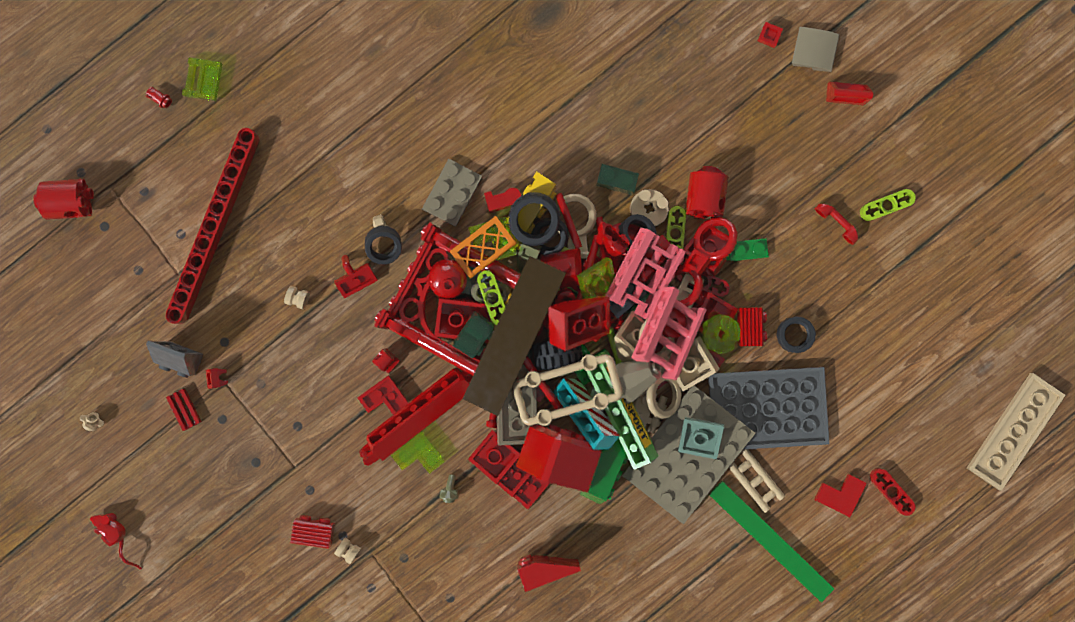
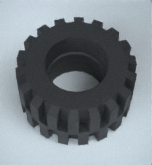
[533,341,583,370]

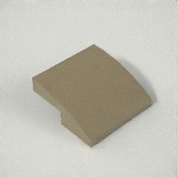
[792,27,840,72]

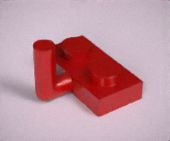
[334,255,378,299]

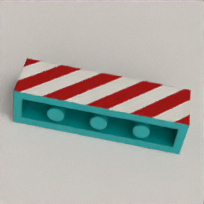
[553,378,620,450]

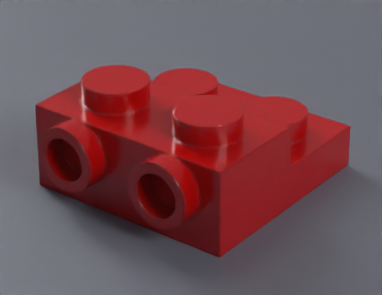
[683,221,737,276]
[686,290,738,343]

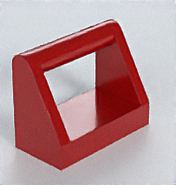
[826,82,873,105]

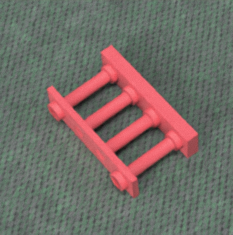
[631,287,706,380]

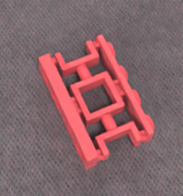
[605,228,686,319]

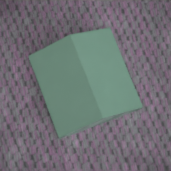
[678,417,724,459]

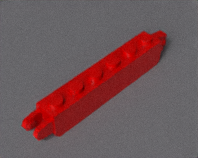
[359,368,473,466]

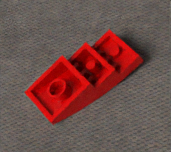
[468,430,551,510]

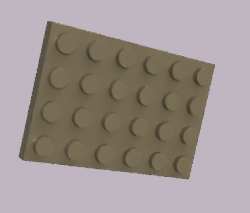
[622,385,755,524]

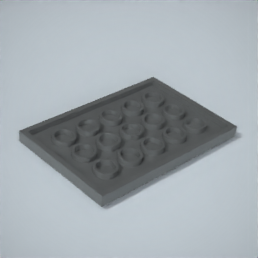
[708,367,829,449]

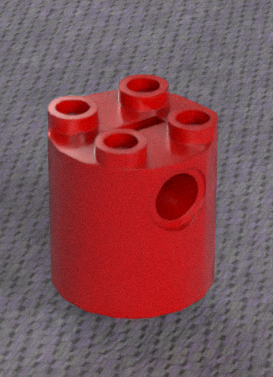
[685,166,728,219]
[33,179,94,220]

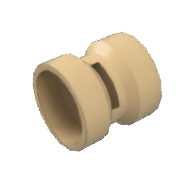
[284,286,310,310]
[334,537,361,564]

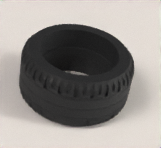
[509,192,560,246]

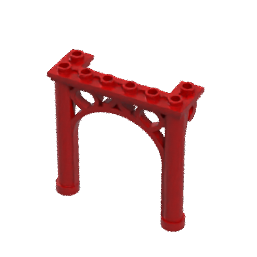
[374,222,521,376]

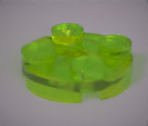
[702,314,740,354]

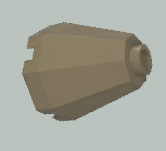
[610,360,661,404]

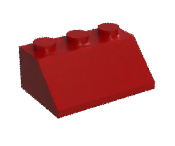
[434,296,497,343]

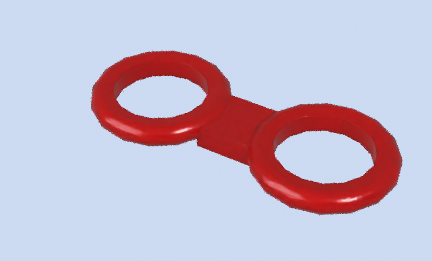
[668,217,738,307]

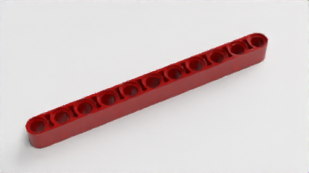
[165,128,259,324]

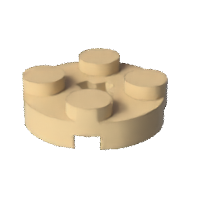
[630,189,669,227]

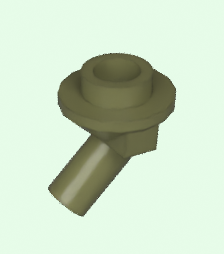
[439,474,459,503]

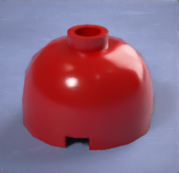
[428,259,467,299]

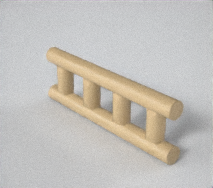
[728,449,785,512]

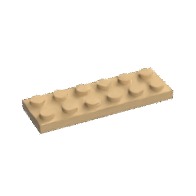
[967,373,1065,491]

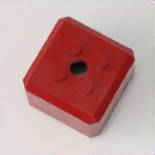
[516,424,602,493]

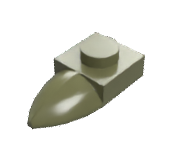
[517,243,542,273]

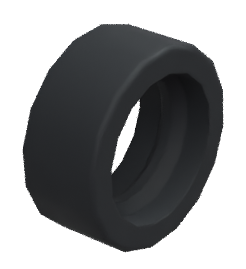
[619,214,656,251]
[531,217,569,255]
[365,226,402,264]
[776,316,816,353]

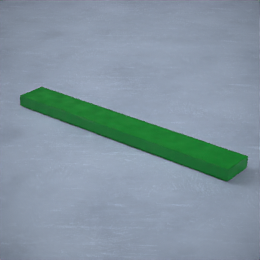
[708,481,834,603]

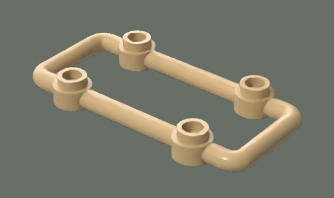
[513,354,623,426]

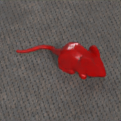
[596,221,645,282]
[90,513,142,570]

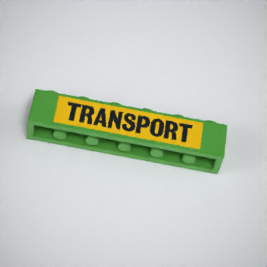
[586,351,659,469]

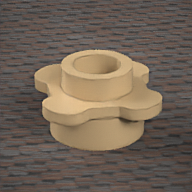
[80,412,104,431]

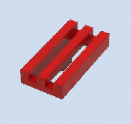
[166,388,202,431]

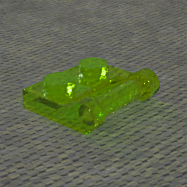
[182,58,223,101]

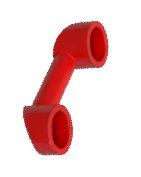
[814,203,858,245]

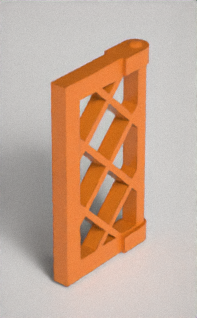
[450,216,517,279]

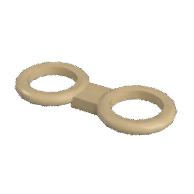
[556,194,597,259]
[639,318,682,419]

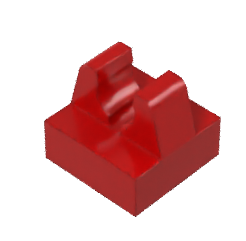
[205,368,228,389]

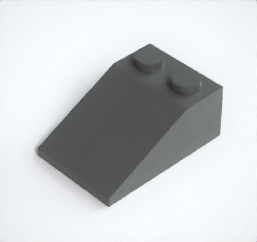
[146,341,203,378]

